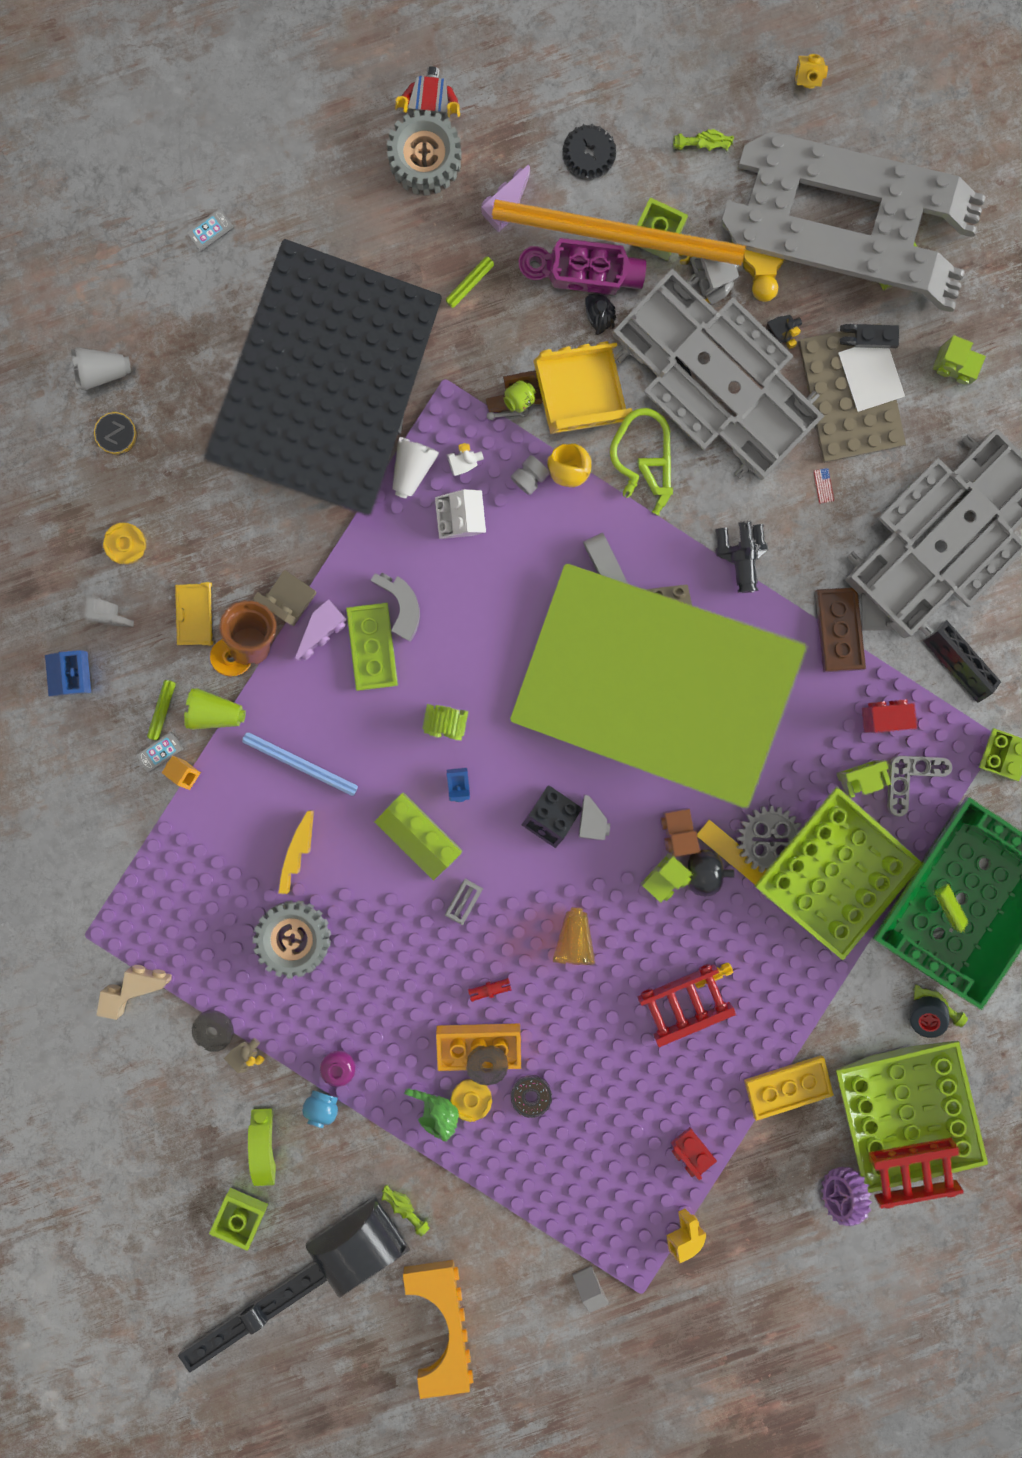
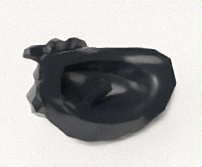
[585,293,616,335]

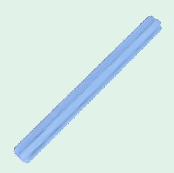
[242,733,358,796]

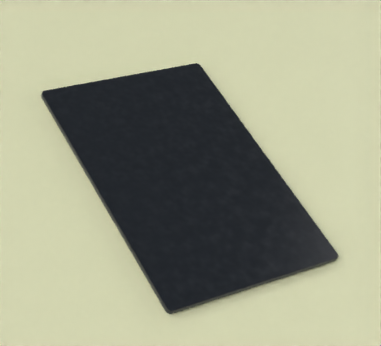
[203,239,442,516]

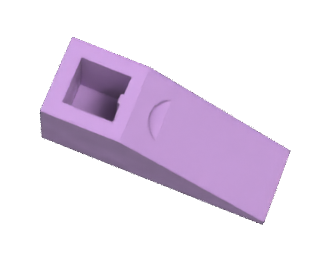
[481,165,530,232]
[295,599,347,661]

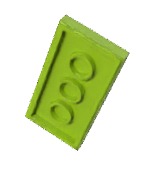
[346,603,398,691]

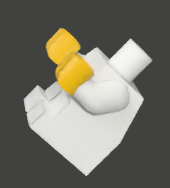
[447,443,484,476]

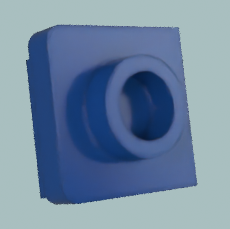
[447,768,470,802]

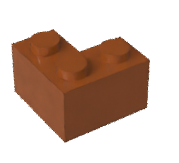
[660,808,700,856]

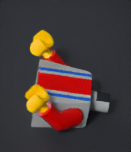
[395,66,460,121]

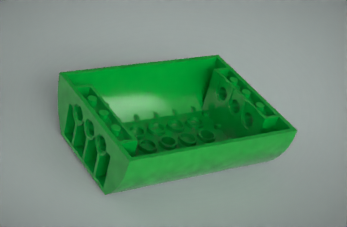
[872,797,1022,1010]

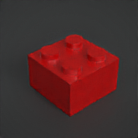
[862,700,917,733]

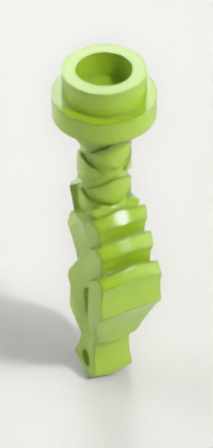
[673,129,734,152]
[913,984,968,1028]
[381,1185,430,1237]

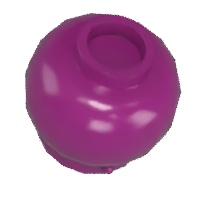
[320,1050,356,1087]

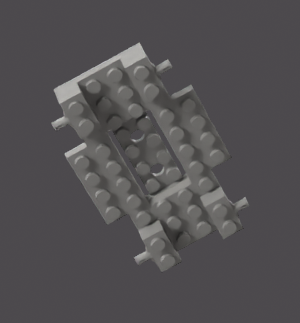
[613,269,824,480]
[845,428,1022,638]

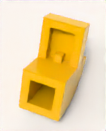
[666,1209,706,1263]

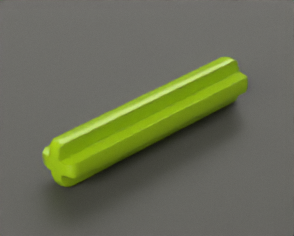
[446,256,494,308]
[147,680,176,740]

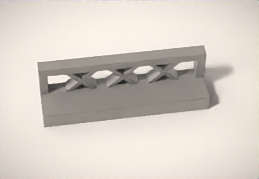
[85,597,134,627]

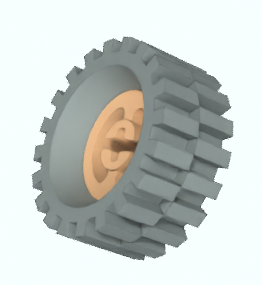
[387,110,461,195]
[253,900,331,978]

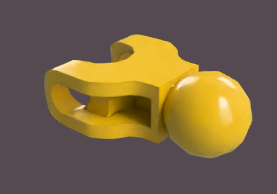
[743,249,784,302]

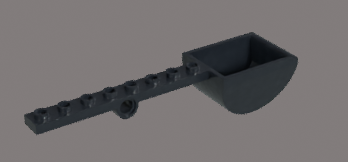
[178,1197,410,1373]

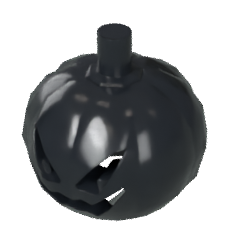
[688,850,734,897]

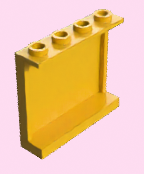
[533,341,633,434]

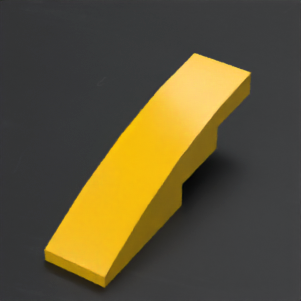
[278,810,314,894]

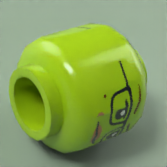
[504,381,536,413]

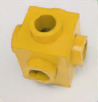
[794,54,828,89]

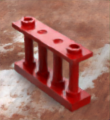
[637,964,736,1047]
[868,1138,964,1209]

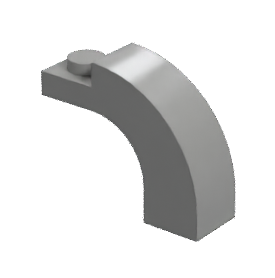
[371,572,420,642]

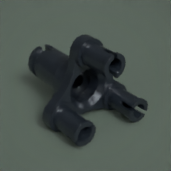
[715,521,768,593]

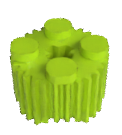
[422,704,468,740]

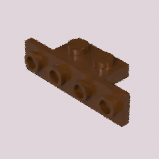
[486,370,543,413]

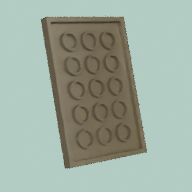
[798,323,906,463]

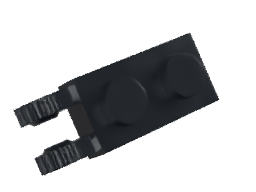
[840,324,899,349]

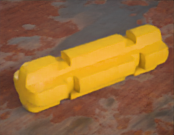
[694,963,733,989]

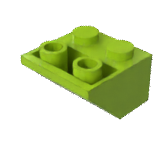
[979,728,1022,782]

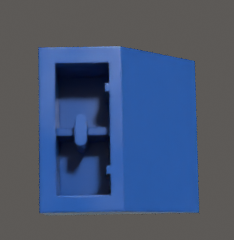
[45,650,91,697]

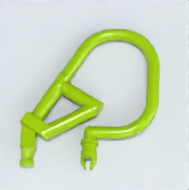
[610,408,673,516]

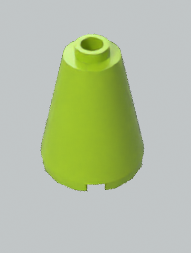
[184,688,246,730]

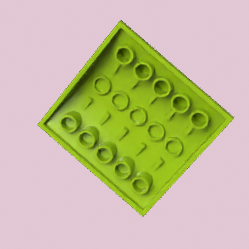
[755,787,922,960]
[836,1041,988,1193]

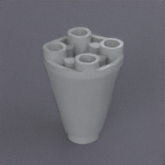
[71,347,131,390]

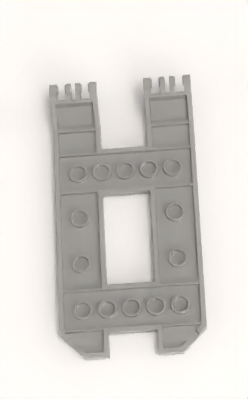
[722,131,985,312]

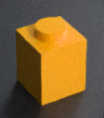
[162,755,201,790]

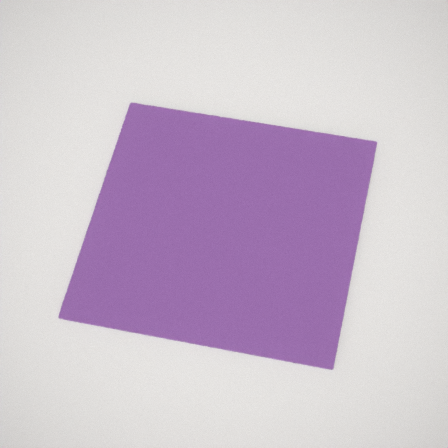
[85,379,991,1294]

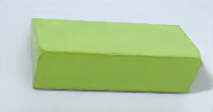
[934,885,968,932]

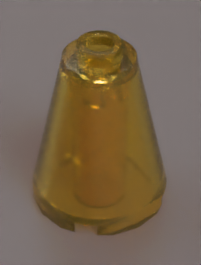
[553,908,595,965]

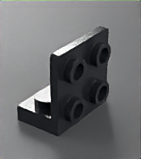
[521,785,582,848]

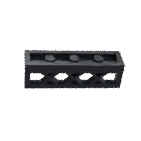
[923,620,1001,703]

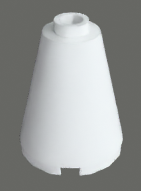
[392,437,439,499]

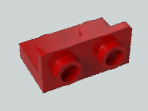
[671,1127,717,1180]

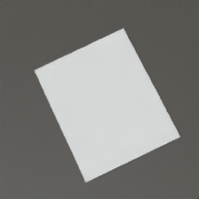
[838,347,905,412]

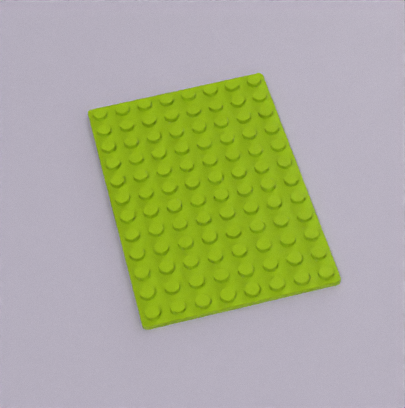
[510,564,806,808]

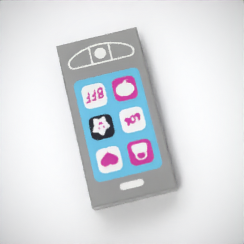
[187,208,234,251]
[136,732,184,773]

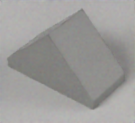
[572,1265,609,1313]

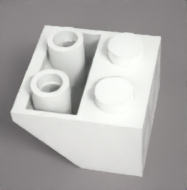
[435,490,486,539]

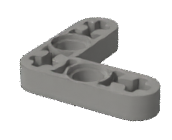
[887,756,952,816]

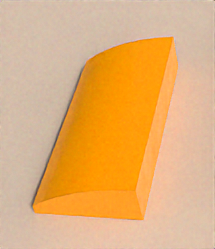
[436,1023,521,1071]

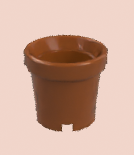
[219,601,276,665]

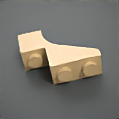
[96,965,172,1020]

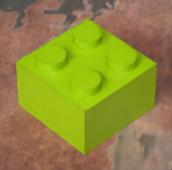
[637,197,688,261]
[209,1188,268,1251]

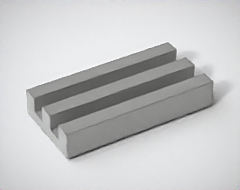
[445,878,483,925]

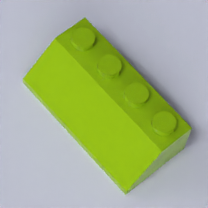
[374,792,463,880]

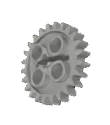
[736,806,801,873]

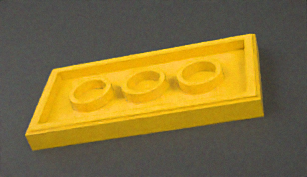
[744,1055,834,1121]

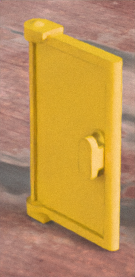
[175,582,214,646]

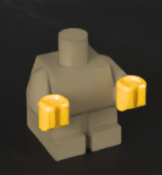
[224,1038,265,1073]

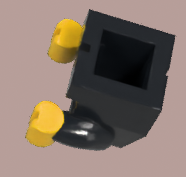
[766,315,802,349]

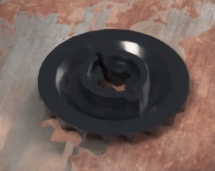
[562,124,616,179]

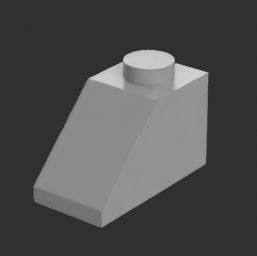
[578,794,610,840]

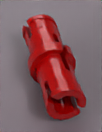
[468,978,512,1002]

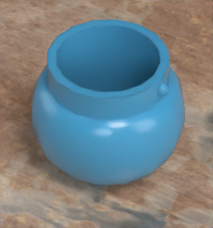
[302,1090,338,1128]

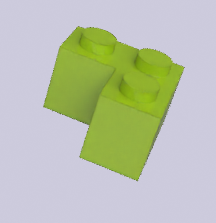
[932,335,986,385]
[640,853,692,902]

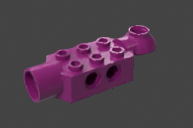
[518,238,646,295]

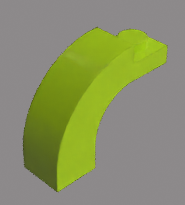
[248,1108,276,1186]

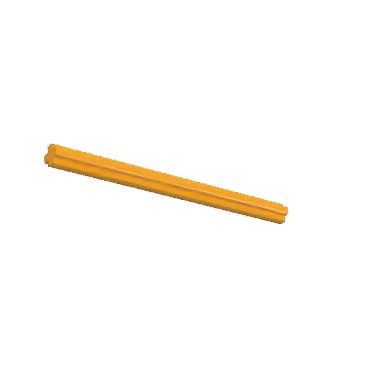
[492,199,746,265]

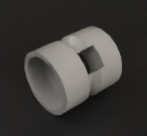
[510,455,550,495]

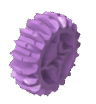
[821,1167,872,1226]

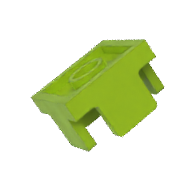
[836,760,891,798]

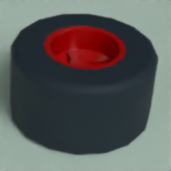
[910,996,949,1038]

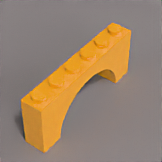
[403,1260,474,1399]

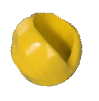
[547,444,592,488]

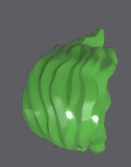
[404,1088,459,1141]

